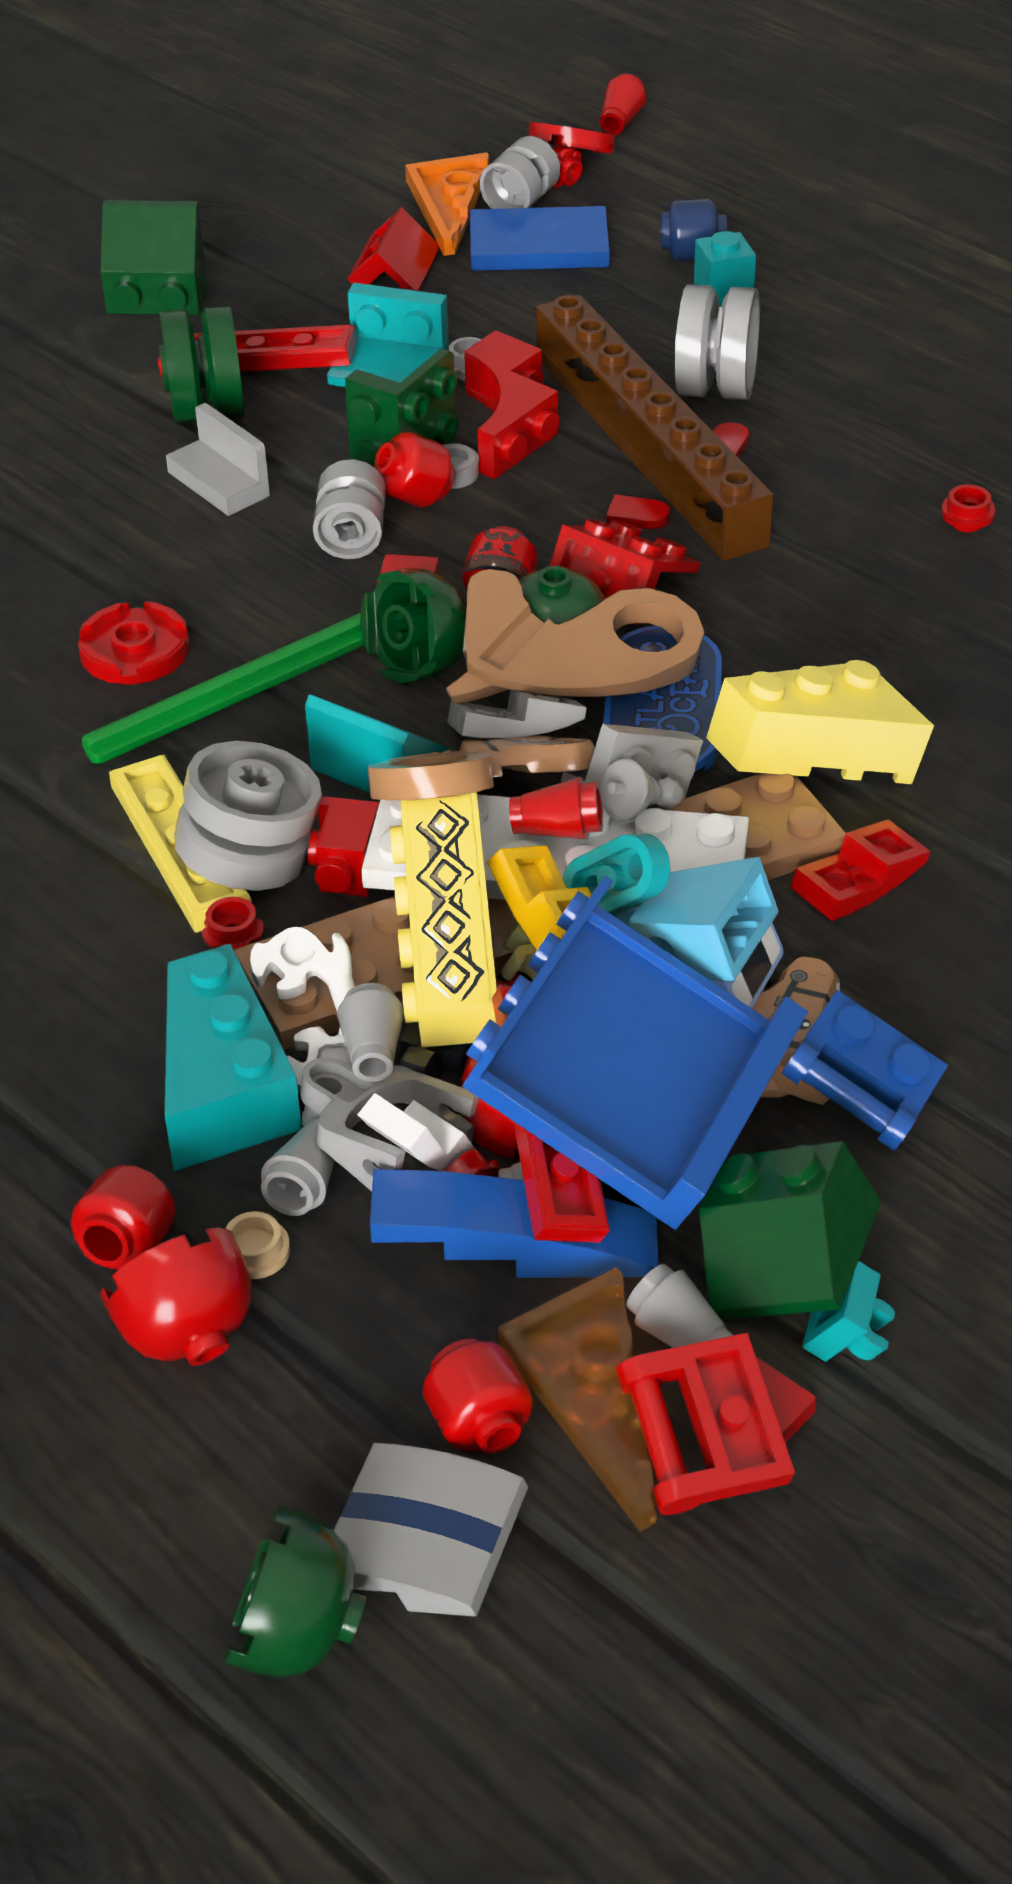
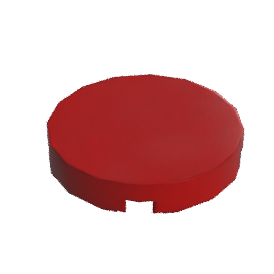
[528,122,616,154]
[78,602,190,685]

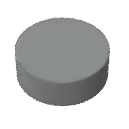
[443,444,479,488]

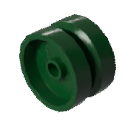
[159,304,244,424]

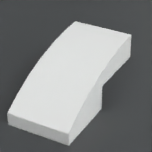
[357,1093,475,1171]

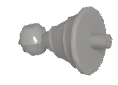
[600,758,683,820]

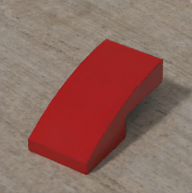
[790,819,931,921]

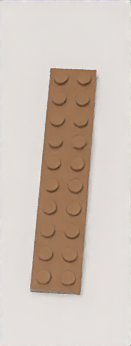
[233,773,846,1050]

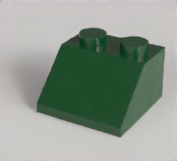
[100,200,207,315]
[699,1141,881,1320]

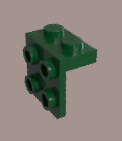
[345,349,459,468]

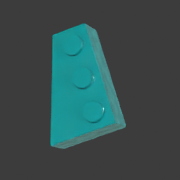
[165,944,302,1171]

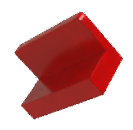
[347,207,440,291]

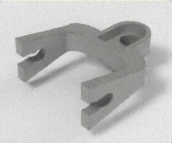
[300,1058,479,1191]

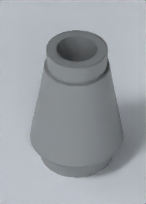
[337,983,404,1082]
[261,1119,335,1216]
[626,1264,733,1348]

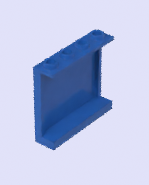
[462,875,808,1230]

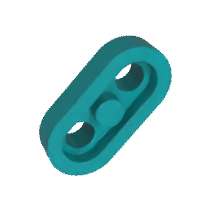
[562,834,670,916]

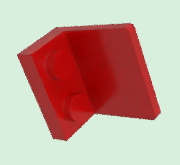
[550,519,701,624]

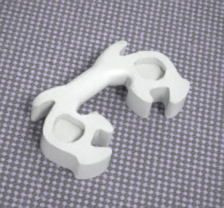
[250,927,355,1094]

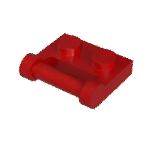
[615,1333,795,1515]

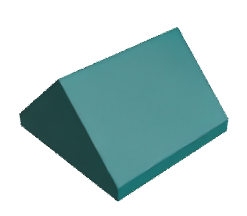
[305,694,456,793]

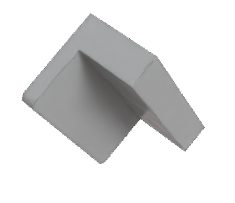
[166,403,270,516]

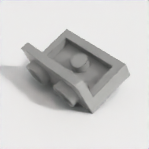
[561,724,703,809]

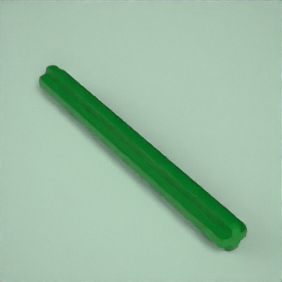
[81,613,364,764]

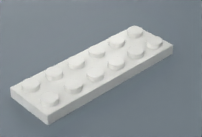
[362,794,749,907]

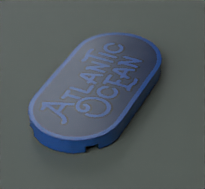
[603,625,722,779]

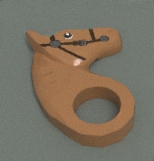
[367,735,595,800]

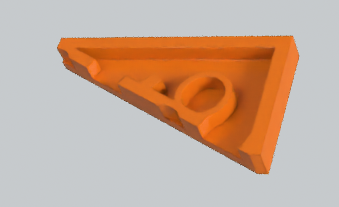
[405,152,489,256]

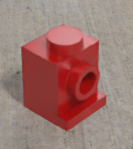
[308,796,380,896]

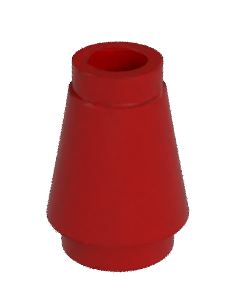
[599,74,647,135]
[509,777,603,840]

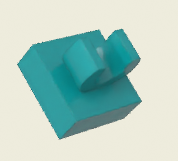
[802,1261,895,1362]

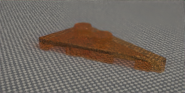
[498,1267,657,1532]

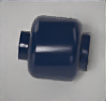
[660,199,727,261]

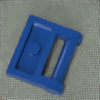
[780,990,948,1151]

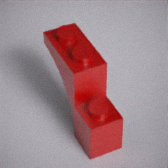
[464,330,560,479]

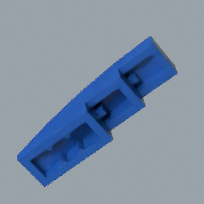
[370,1169,659,1278]

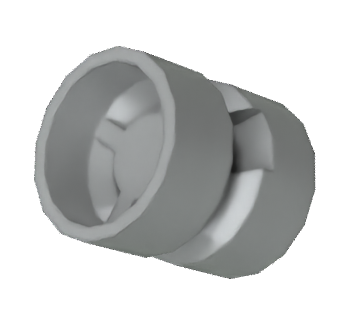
[480,136,560,209]
[313,459,386,559]

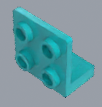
[327,283,449,387]

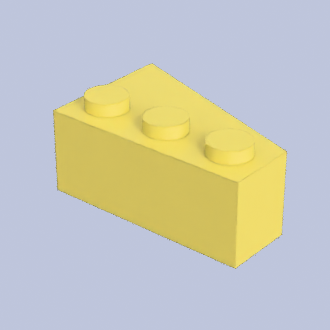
[706,660,934,784]

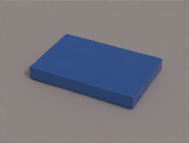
[470,206,609,271]

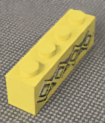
[390,792,497,1048]

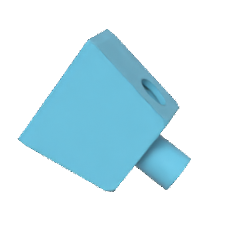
[614,857,779,981]

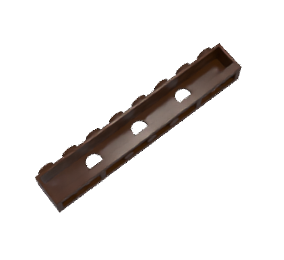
[536,294,773,561]

